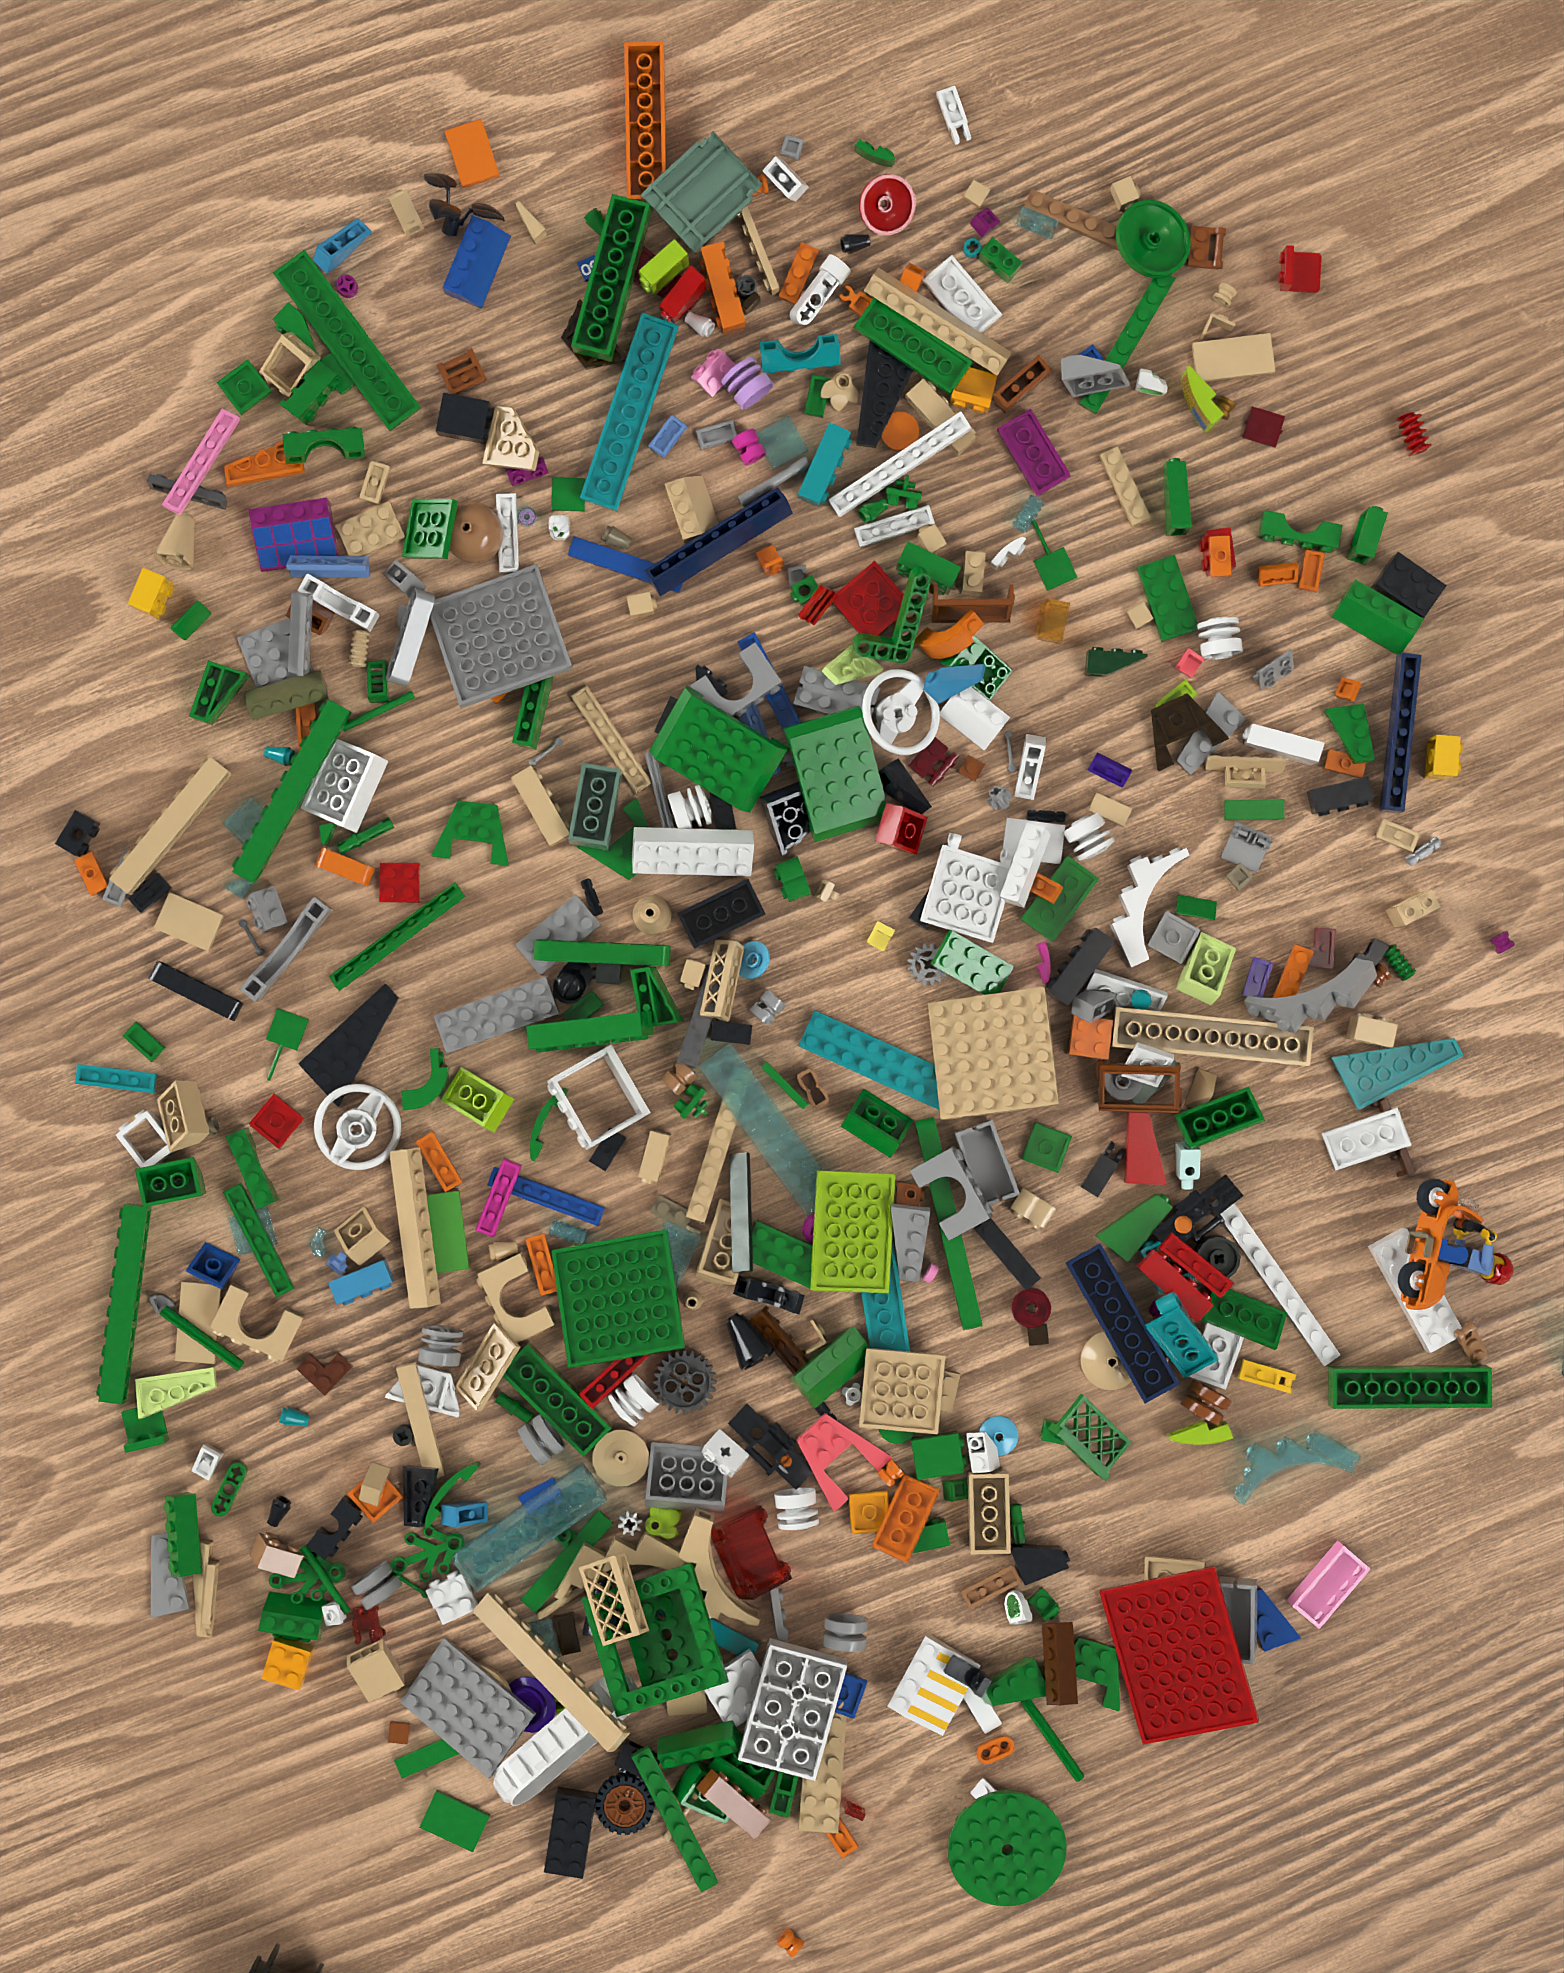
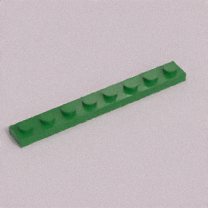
[1079,275,1176,414]
[329,882,466,991]
[631,1745,719,1893]

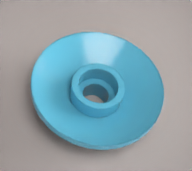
[739,941,770,979]
[979,1416,1018,1456]

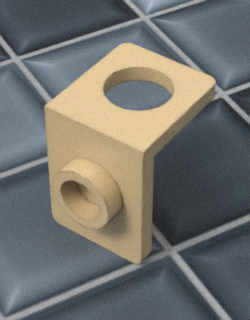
[1200,313,1235,339]
[806,1318,827,1354]

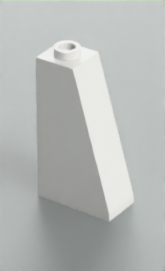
[1242,724,1325,766]

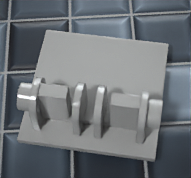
[1253,650,1294,691]
[1220,822,1272,873]

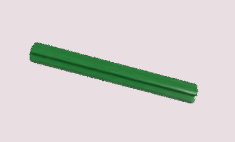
[160,1306,244,1371]
[1020,1699,1085,1782]

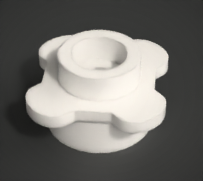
[842,1383,862,1406]

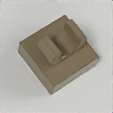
[1225,863,1254,891]

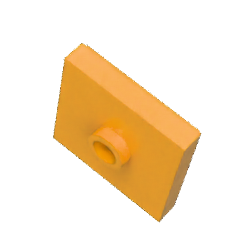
[848,1490,889,1534]

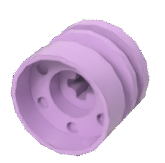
[721,356,774,410]

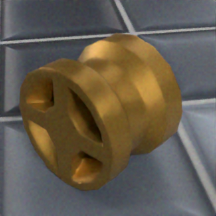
[1216,396,1236,420]

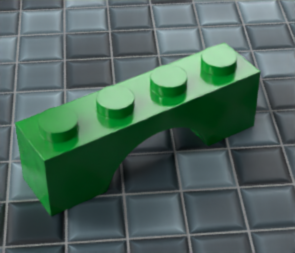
[282,427,365,464]
[1257,510,1343,553]
[226,1128,280,1209]

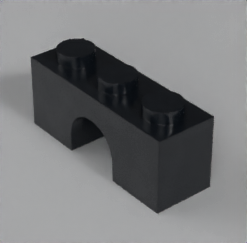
[306,1495,363,1560]

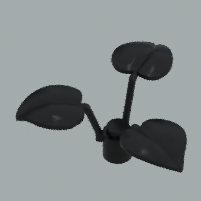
[424,173,505,237]

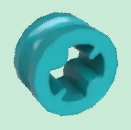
[963,238,981,258]

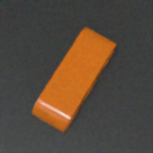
[315,847,375,887]

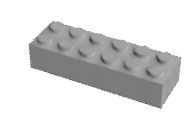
[434,977,561,1053]

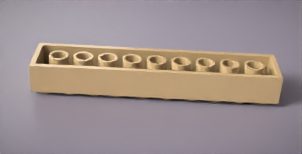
[1110,1007,1314,1066]

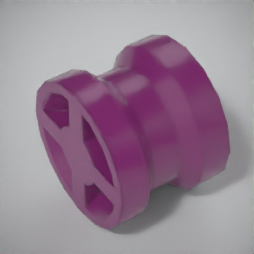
[336,275,358,298]
[1490,931,1515,954]

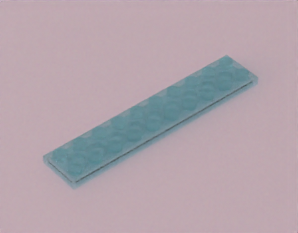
[698,1043,822,1217]

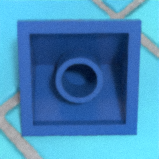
[186,1242,240,1289]

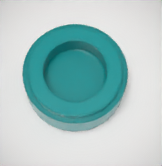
[1131,989,1151,1010]

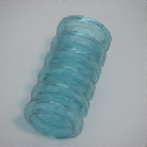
[1012,495,1044,533]
[549,1219,587,1245]

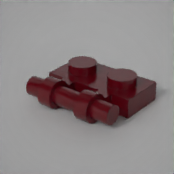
[908,737,959,787]

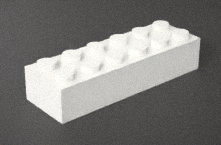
[632,827,754,876]
[1368,1228,1462,1353]

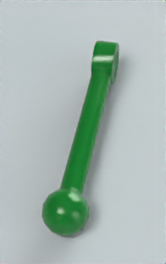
[393,1573,428,1598]

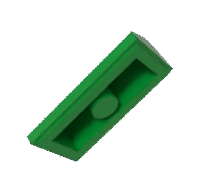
[170,601,212,640]
[1174,894,1217,921]

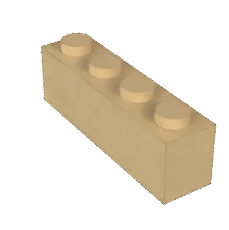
[905,379,976,457]
[511,766,570,847]

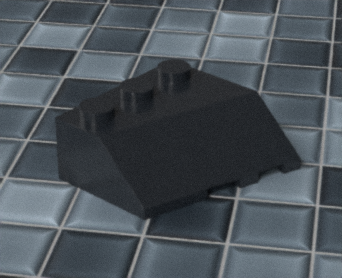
[760,782,811,856]

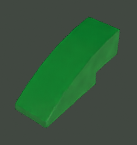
[768,1771,798,1818]

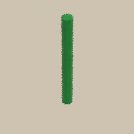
[343,691,415,732]
[300,1545,351,1615]

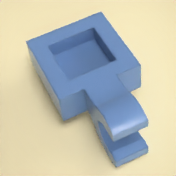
[326,1251,348,1276]

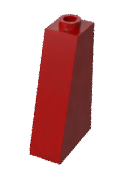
[1124,1112,1166,1185]

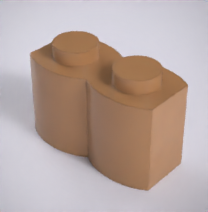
[797,1068,829,1109]

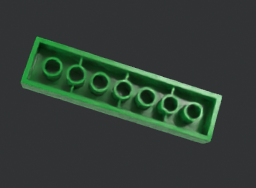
[571,194,652,362]
[1328,1365,1492,1409]

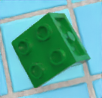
[121,1407,169,1453]

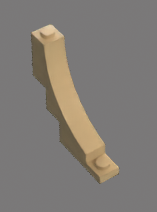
[555,1530,688,1601]

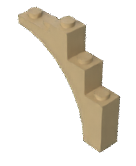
[678,1508,762,1627]

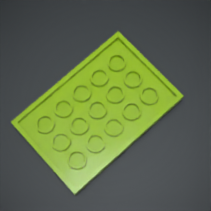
[810,1170,895,1293]

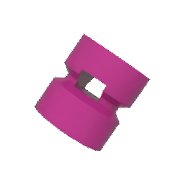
[732,428,767,466]

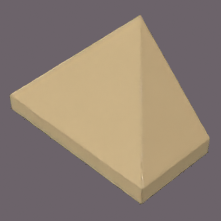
[1184,1069,1217,1108]

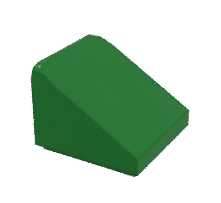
[319,824,337,846]
[942,1478,968,1502]

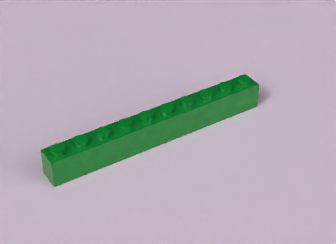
[232,699,352,884]
[96,1203,152,1405]

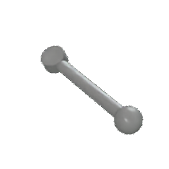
[1004,731,1016,772]
[529,738,563,767]

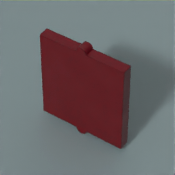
[1243,406,1285,448]

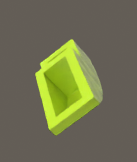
[1167,1420,1233,1445]

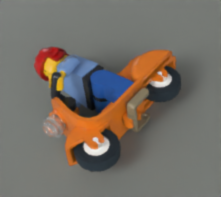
[1397,1179,1514,1310]

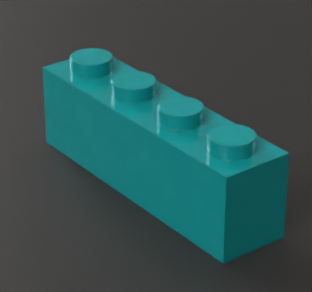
[798,422,853,507]

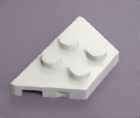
[385,1364,460,1418]

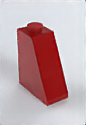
[659,265,706,324]

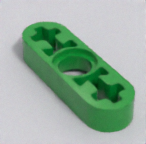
[211,1461,248,1517]

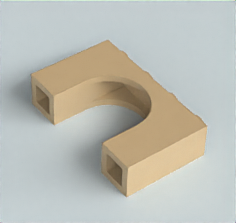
[476,1252,556,1343]
[210,1282,305,1362]

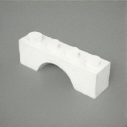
[297,574,380,632]

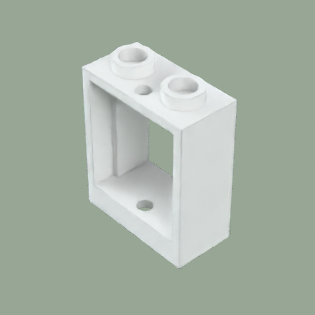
[116,1110,175,1168]

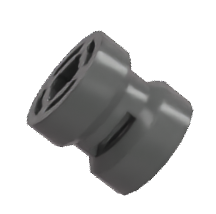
[737,275,757,300]

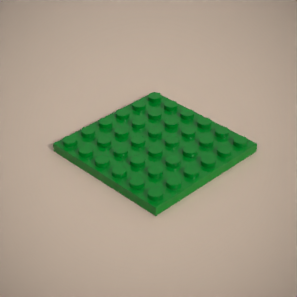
[551,1229,686,1368]

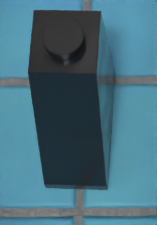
[1011,1544,1070,1586]

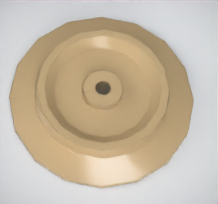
[592,1430,649,1486]

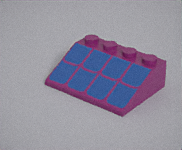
[248,498,339,572]

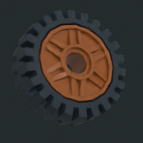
[596,1772,655,1835]

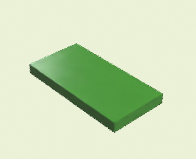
[427,1190,470,1273]

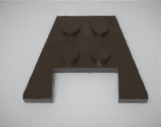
[1151,693,1229,772]

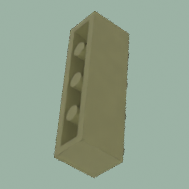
[245,670,329,720]

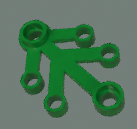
[391,1525,465,1582]
[269,1550,346,1604]

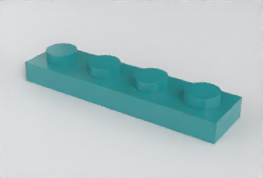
[75,1064,157,1093]

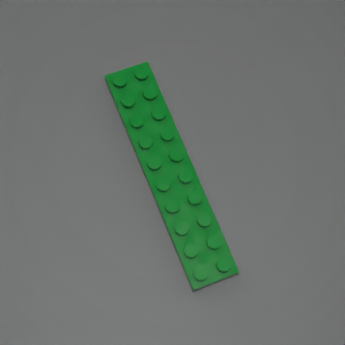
[273,250,421,431]

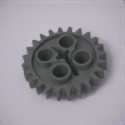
[653,1349,717,1415]

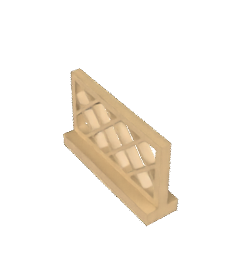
[579,1552,649,1646]

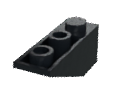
[879,758,932,814]

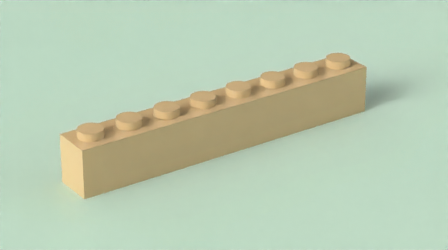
[864,268,1012,376]
[109,757,232,895]
[389,1147,441,1309]

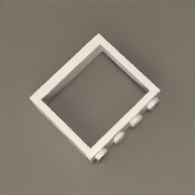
[547,1045,651,1150]

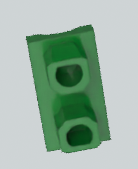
[886,475,922,510]
[674,1084,708,1119]

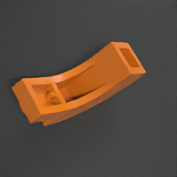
[914,609,984,659]

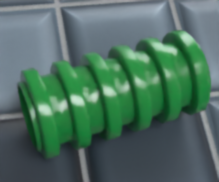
[1383,944,1416,981]

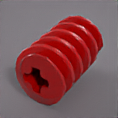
[1396,412,1432,457]

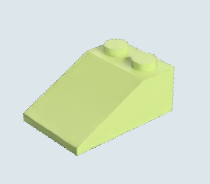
[1176,932,1236,1005]

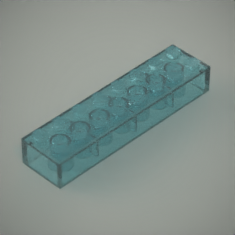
[453,1463,607,1593]

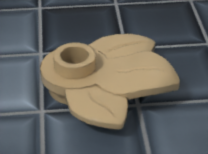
[821,372,859,412]

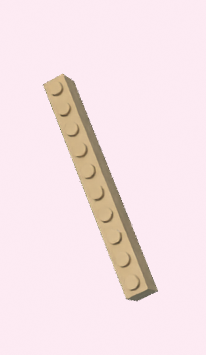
[472,1593,630,1752]

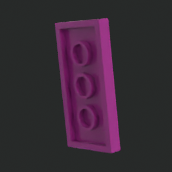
[997,409,1071,497]

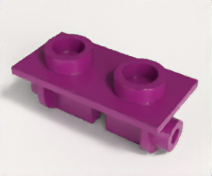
[506,456,549,486]

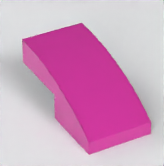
[1036,941,1050,984]

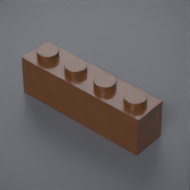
[1042,1622,1078,1706]

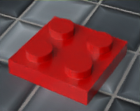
[379,863,420,903]
[249,1093,305,1149]

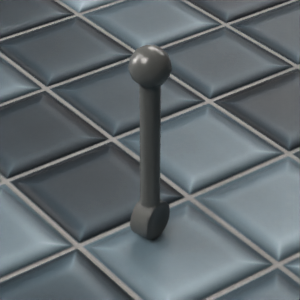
[239,919,264,956]

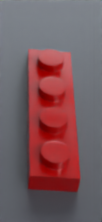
[1159,1232,1234,1298]

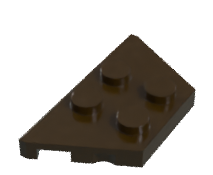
[561,299,627,370]

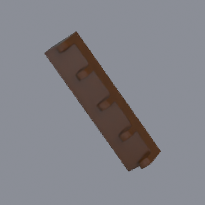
[1370,1098,1416,1177]
[749,1306,809,1374]

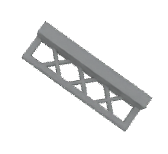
[288,592,313,676]

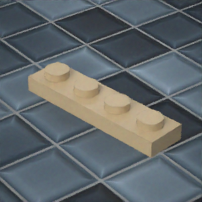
[1099,446,1151,527]

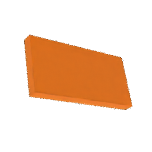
[871,1474,940,1564]

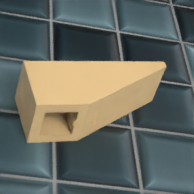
[388,189,424,237]

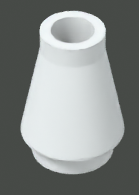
[685,311,715,337]

